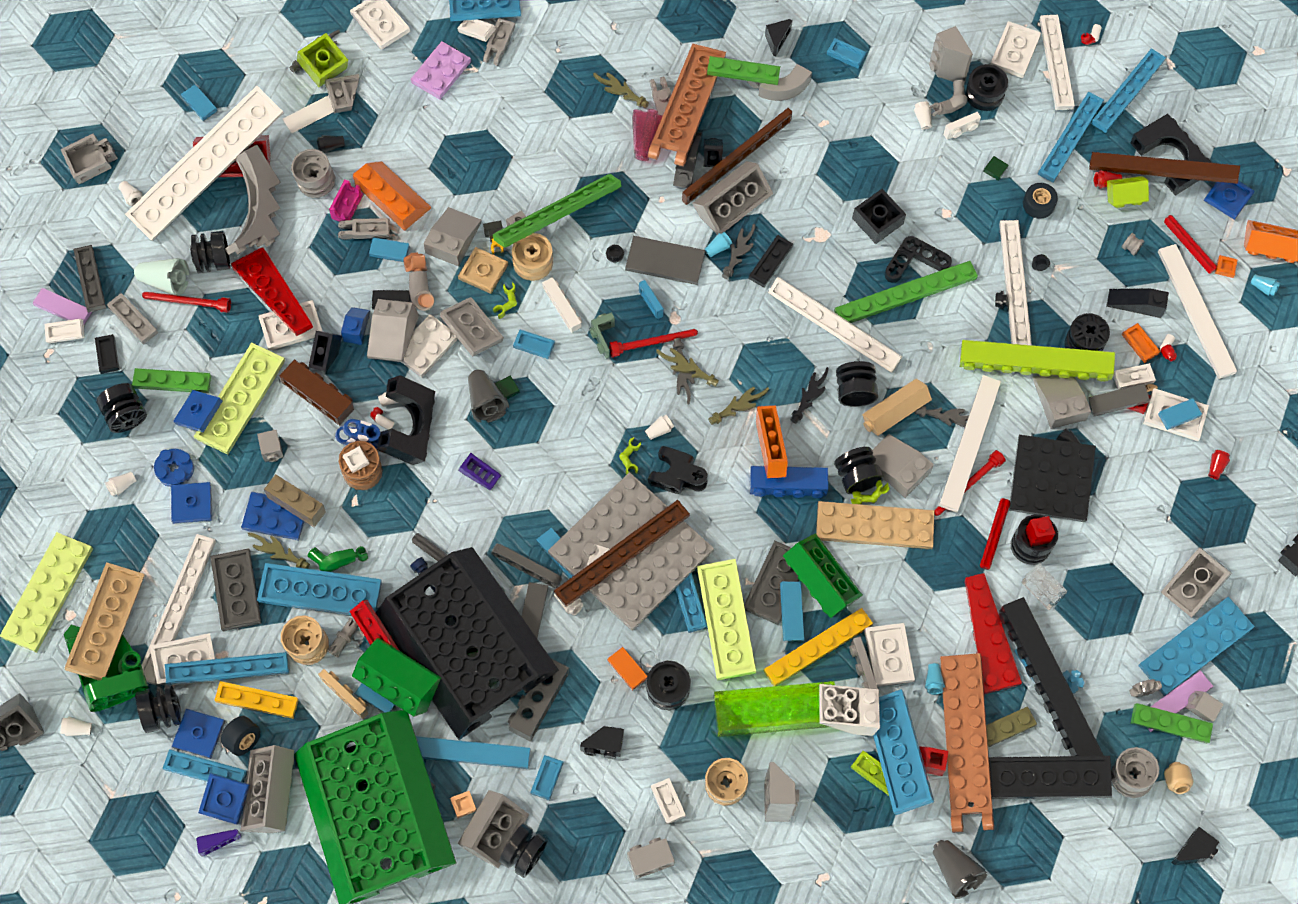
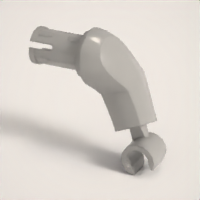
[929,80,968,116]

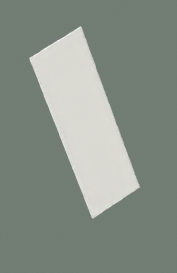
[283,95,334,133]

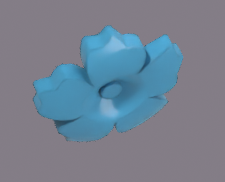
[1063,670,1085,694]

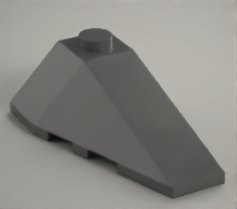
[0,693,44,751]

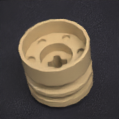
[281,615,329,665]
[705,758,748,806]

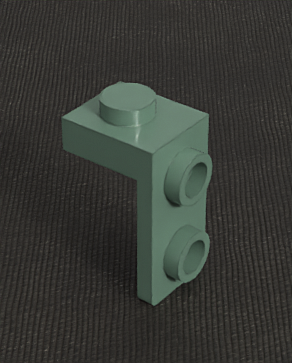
[589,312,615,359]

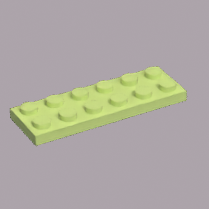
[194,343,285,455]
[0,532,93,653]
[697,559,757,681]

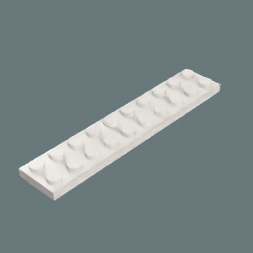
[125,86,284,241]

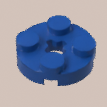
[154,449,194,487]

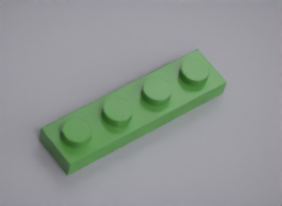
[707,56,781,85]
[132,368,211,393]
[1130,703,1213,744]

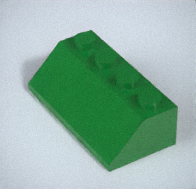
[783,533,863,618]
[352,638,441,717]

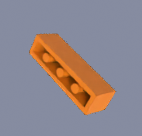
[756,405,788,478]

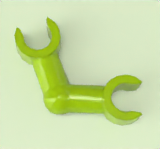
[493,282,517,319]
[619,437,641,475]
[851,480,890,504]

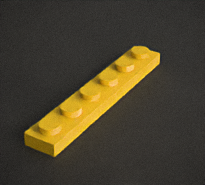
[764,608,873,687]

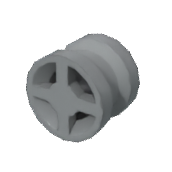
[1122,233,1145,256]

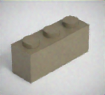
[264,474,326,528]

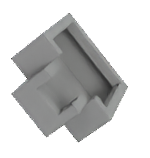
[61,133,118,184]

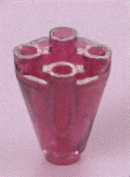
[632,109,663,161]

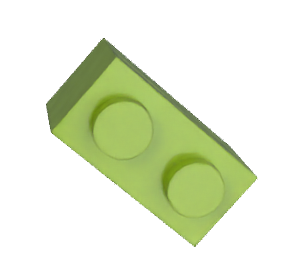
[1107,176,1149,208]

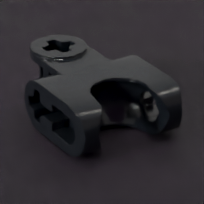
[647,446,707,494]

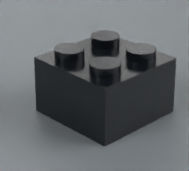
[852,188,906,244]

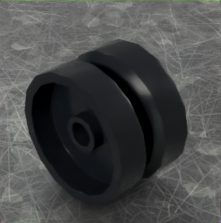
[965,64,1008,111]
[646,660,691,711]
[499,823,548,878]

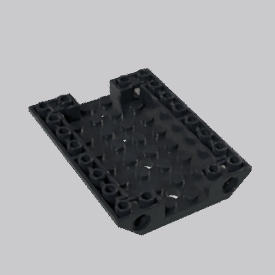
[376,547,559,740]

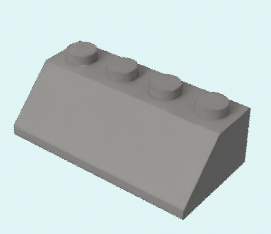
[692,161,773,235]
[240,745,294,833]
[764,762,799,822]

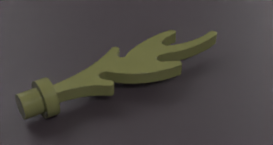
[593,73,649,108]
[656,348,719,387]
[708,387,769,425]
[248,532,310,569]

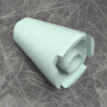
[134,258,189,295]

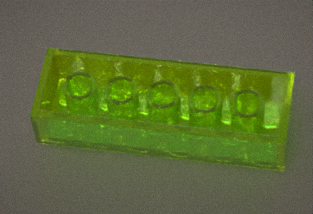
[713,681,835,737]

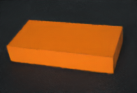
[1122,323,1161,363]
[607,647,647,691]

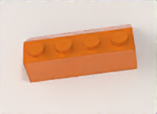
[353,161,431,231]
[1244,220,1298,263]

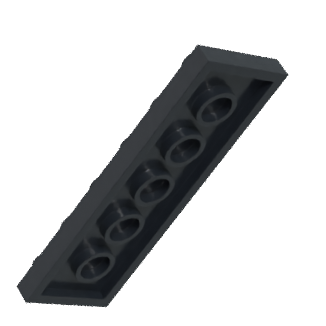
[989,756,1112,799]

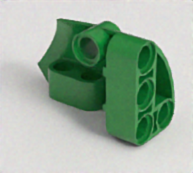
[64,624,149,712]

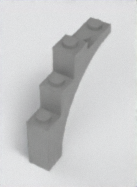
[225,145,281,255]

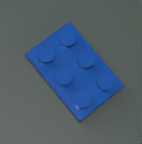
[241,492,304,541]

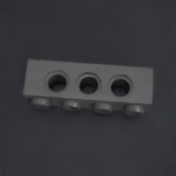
[508,659,569,742]

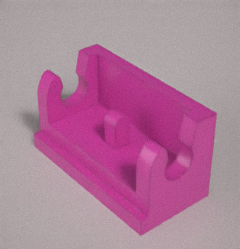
[329,179,363,222]

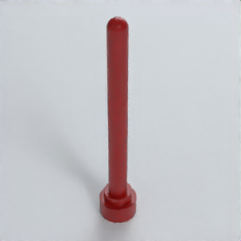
[142,292,231,313]
[609,329,698,357]
[934,450,1006,516]

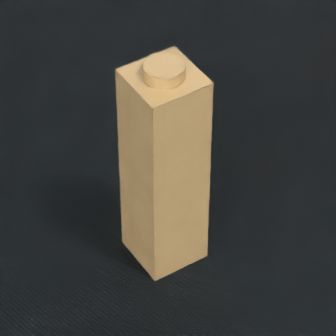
[862,379,932,436]

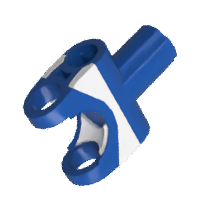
[335,419,380,449]

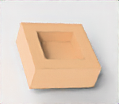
[450,791,477,818]

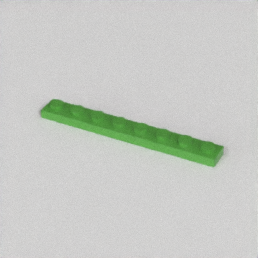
[493,174,621,248]
[834,261,978,323]

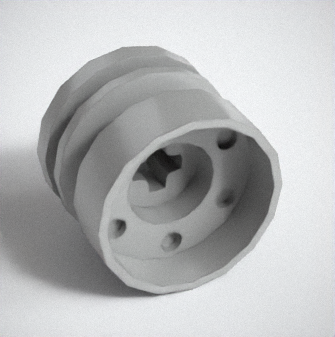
[291,149,336,198]
[1112,747,1159,798]

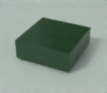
[983,156,1009,181]
[495,375,520,399]

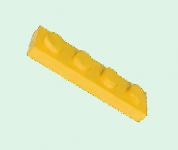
[214,681,299,719]

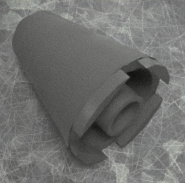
[468,370,509,423]
[933,840,987,899]

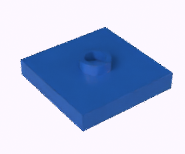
[1204,181,1255,220]
[173,390,223,432]
[171,482,212,524]
[172,709,225,759]
[198,773,250,825]

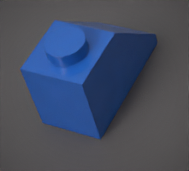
[341,307,370,345]

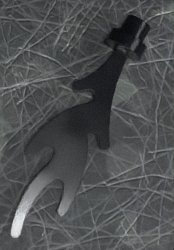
[790,367,829,424]

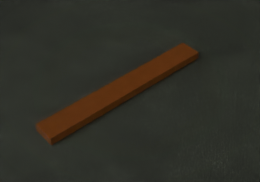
[682,108,792,205]
[1089,152,1240,184]
[554,500,690,607]

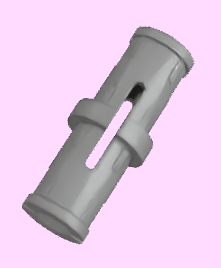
[327,618,359,657]

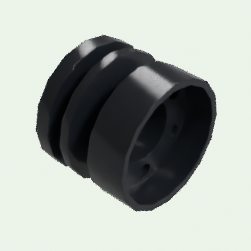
[190,231,230,274]
[1064,313,1110,351]
[836,361,878,407]
[96,383,147,433]
[834,446,884,494]
[1011,514,1058,565]
[135,683,181,734]

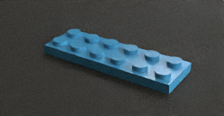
[257,563,382,616]
[1138,597,1255,696]
[873,689,934,815]

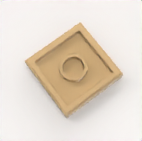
[458,247,508,294]

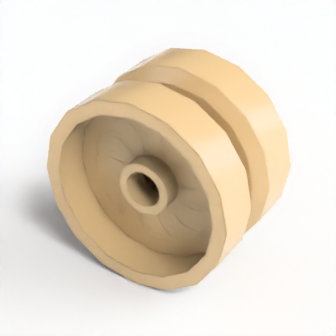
[512,233,553,281]

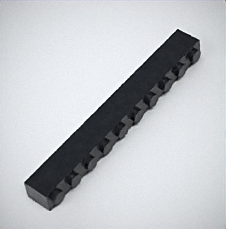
[999,597,1115,781]

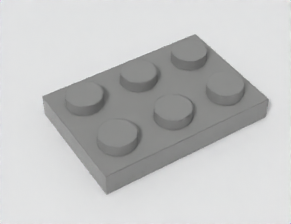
[440,297,504,357]

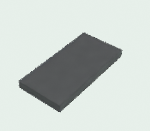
[625,235,705,285]
[744,540,799,625]
[210,548,262,631]

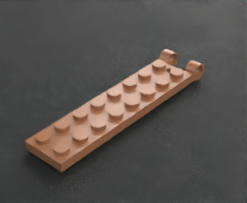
[648,43,726,167]
[940,653,994,833]

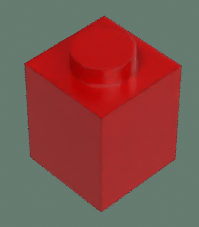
[1025,516,1055,547]

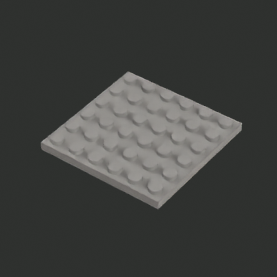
[548,472,714,631]

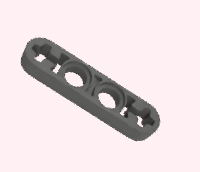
[491,543,562,588]

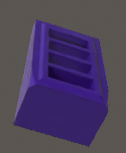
[458,453,502,491]
[196,829,241,857]

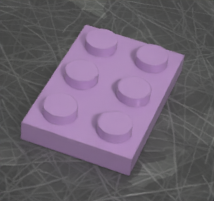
[411,41,471,100]

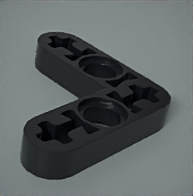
[884,236,952,283]

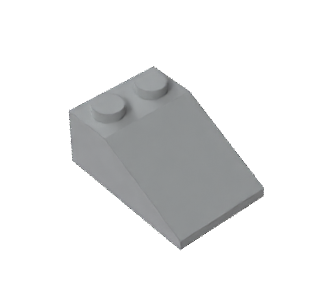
[424,207,482,266]
[367,299,419,362]
[1033,375,1091,429]
[872,434,934,498]
[1161,547,1232,618]

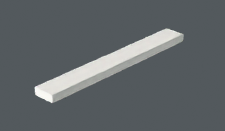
[999,220,1032,345]
[1158,244,1237,379]
[768,277,903,373]
[939,375,1001,513]
[141,534,216,685]

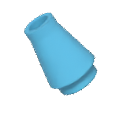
[704,232,733,257]
[1250,274,1280,296]
[925,663,945,695]

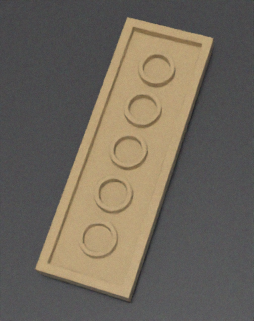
[816,501,934,549]
[65,562,145,680]

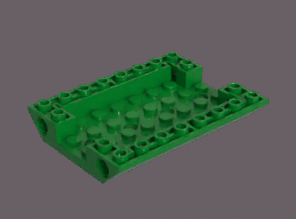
[294,710,457,904]

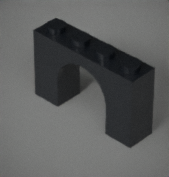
[1130,113,1211,196]
[377,375,436,465]

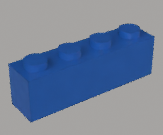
[750,466,828,498]

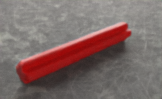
[1164,215,1217,274]
[980,498,1010,570]

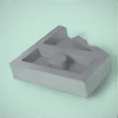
[325,74,359,113]

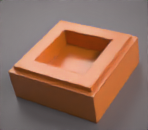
[1215,255,1238,278]

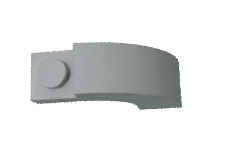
[747,64,812,101]

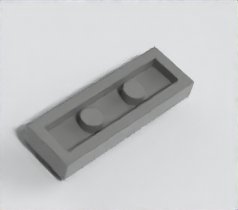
[107,293,158,345]
[849,636,878,689]

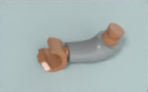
[404,252,435,311]

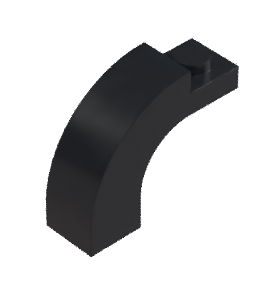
[673,129,704,188]

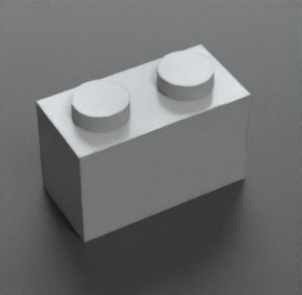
[627,838,675,880]

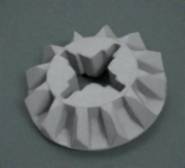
[1129,679,1162,697]

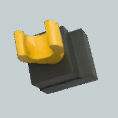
[483,220,504,254]

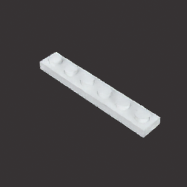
[1039,15,1075,110]

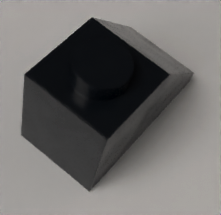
[703,138,723,167]
[308,331,342,372]
[1171,827,1219,865]

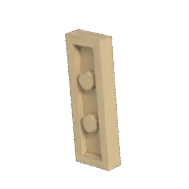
[318,669,368,719]

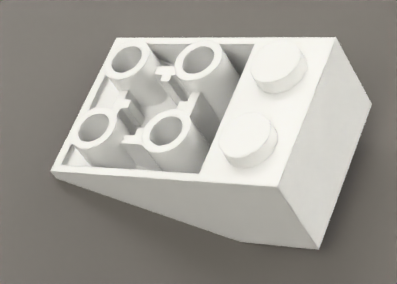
[819,684,880,736]

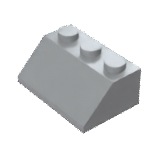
[929,26,973,82]
[457,790,529,868]

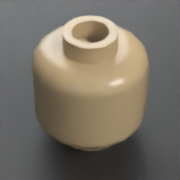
[1164,762,1193,794]

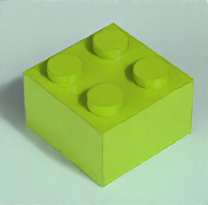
[297,33,348,87]

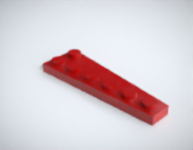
[230,247,313,336]
[965,573,1022,694]

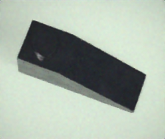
[1106,288,1169,318]

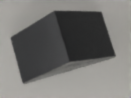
[765,19,793,57]

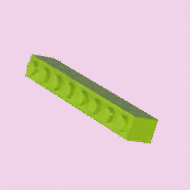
[959,340,1115,382]

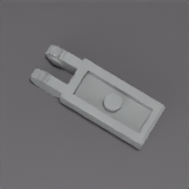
[483,18,515,66]
[650,77,671,122]
[338,218,390,240]

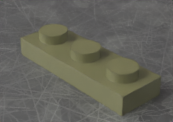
[986,706,1037,748]

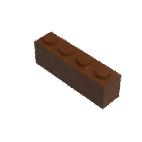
[279,359,354,426]

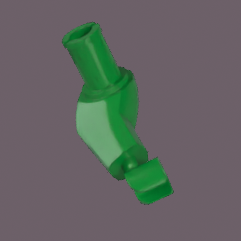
[308,546,368,572]

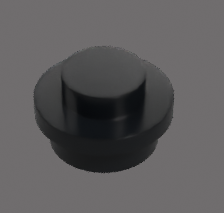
[606,244,624,263]
[1032,254,1050,271]
[995,291,1008,309]

